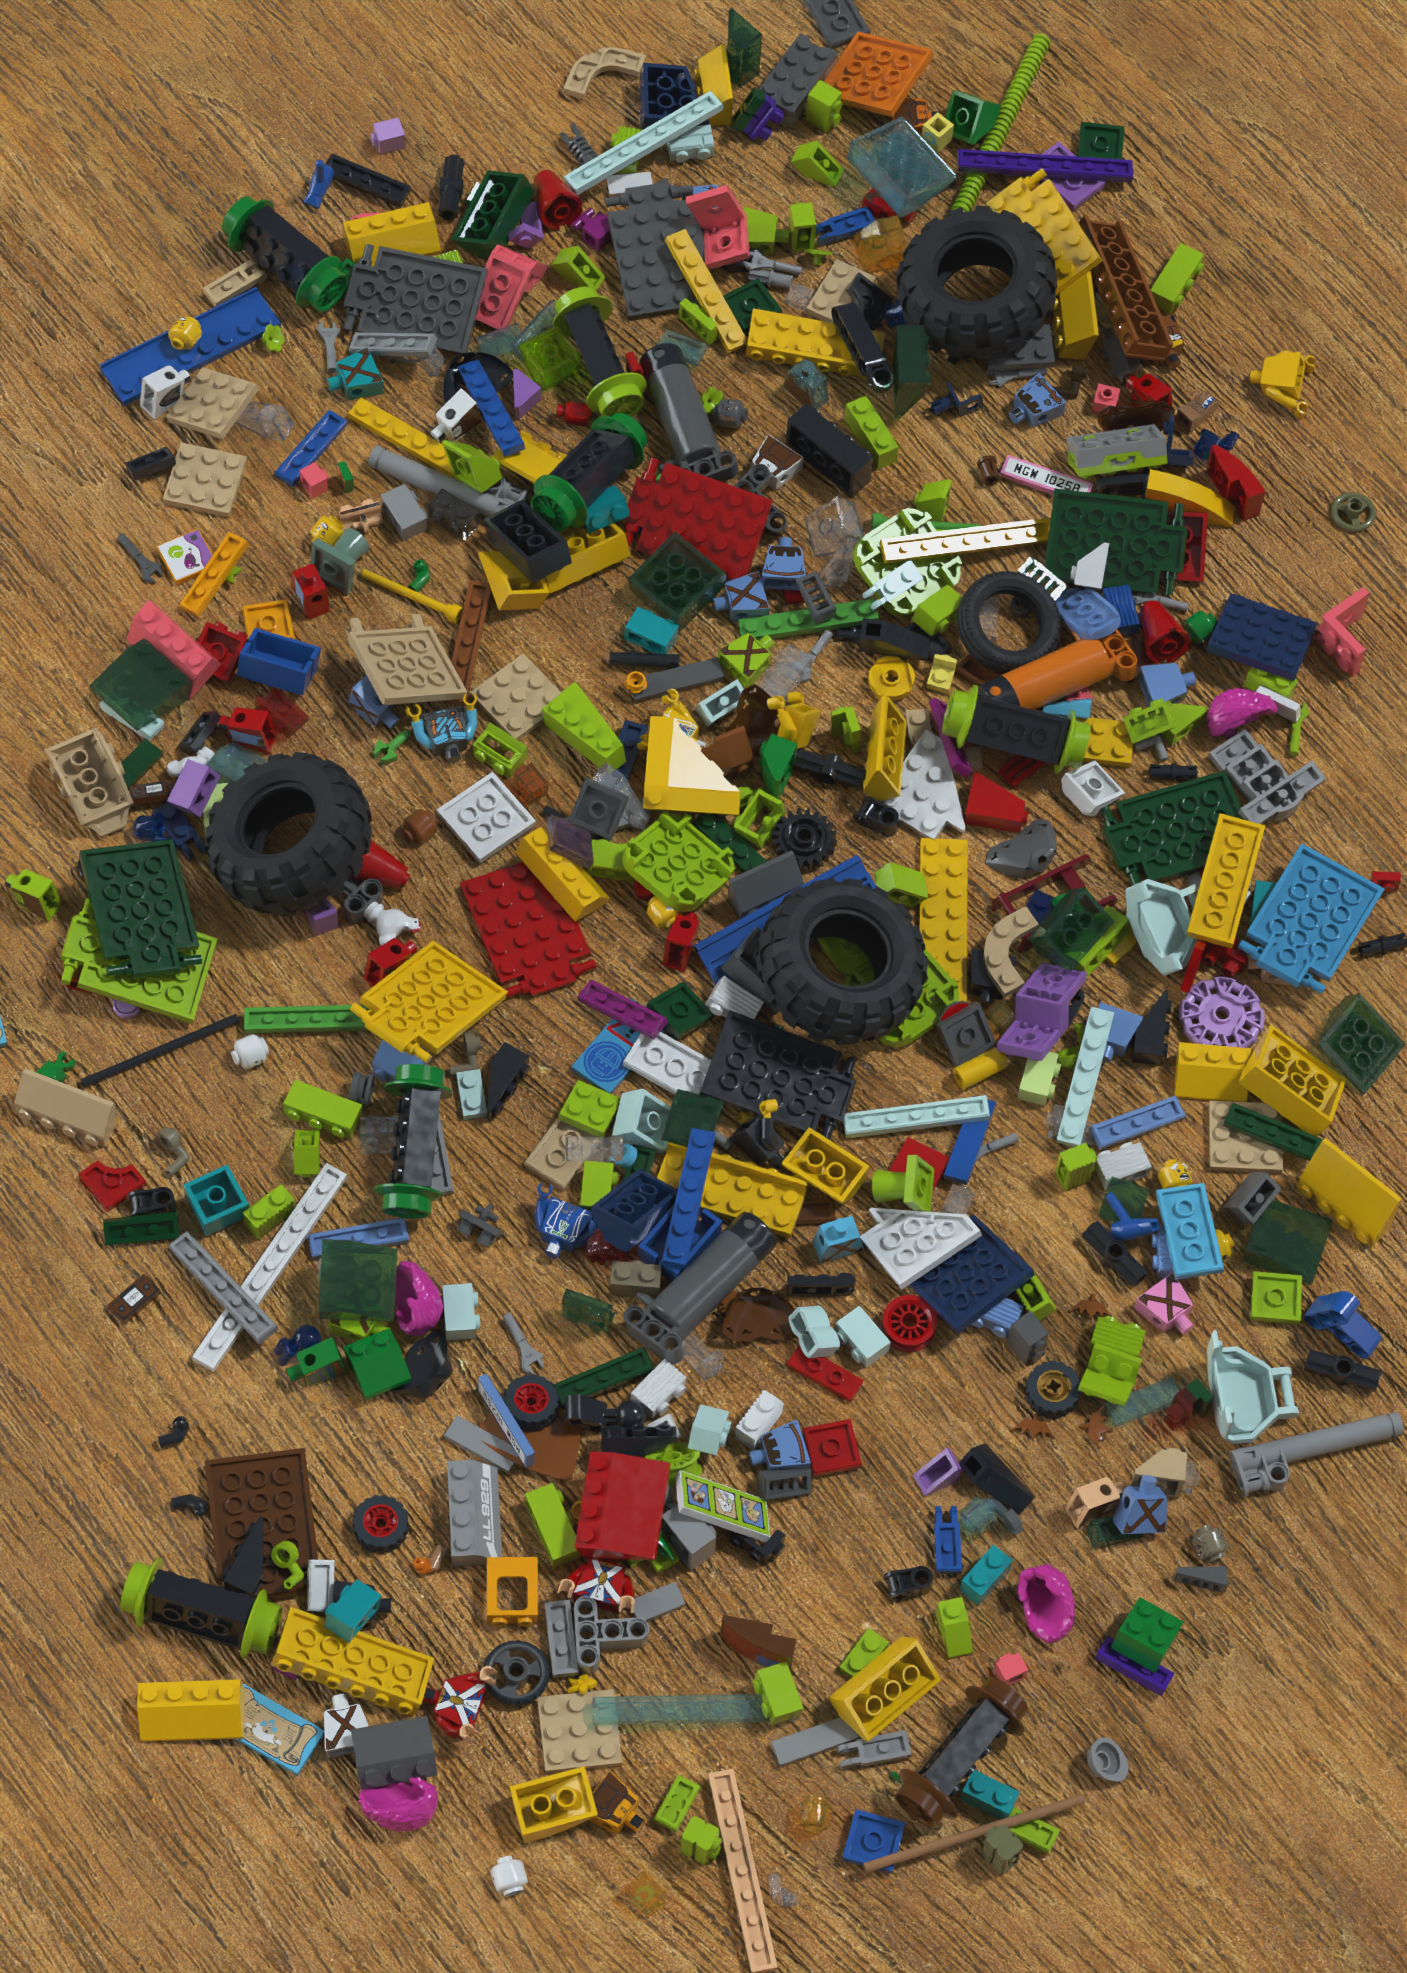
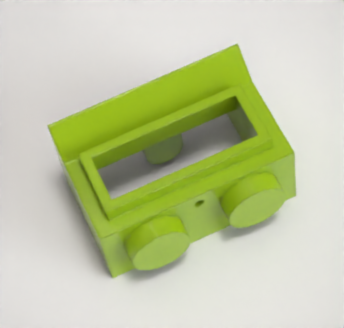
[473,722,527,778]
[734,789,786,849]

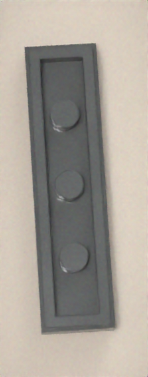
[632,657,724,703]

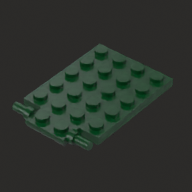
[1043,488,1188,596]
[1100,770,1244,886]
[79,839,202,980]

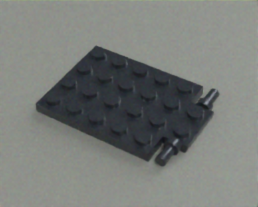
[699,1010,856,1140]

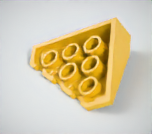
[643,716,741,815]

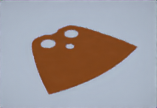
[478,1401,581,1481]

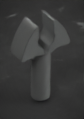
[988,1497,1024,1535]

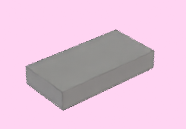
[633,1582,686,1622]

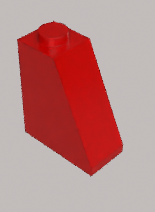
[965,772,1029,833]

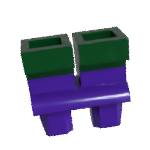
[731,86,784,141]

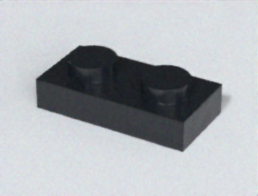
[125,447,176,480]
[178,711,221,753]

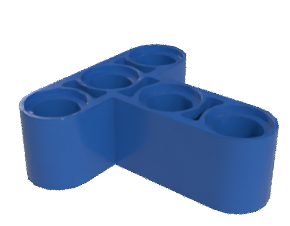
[1303,1291,1382,1359]

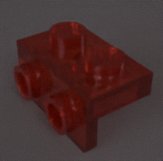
[255,687,309,738]

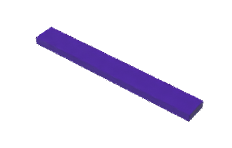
[957,149,1133,182]

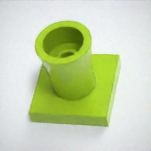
[872,1155,934,1212]

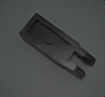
[786,1273,856,1297]

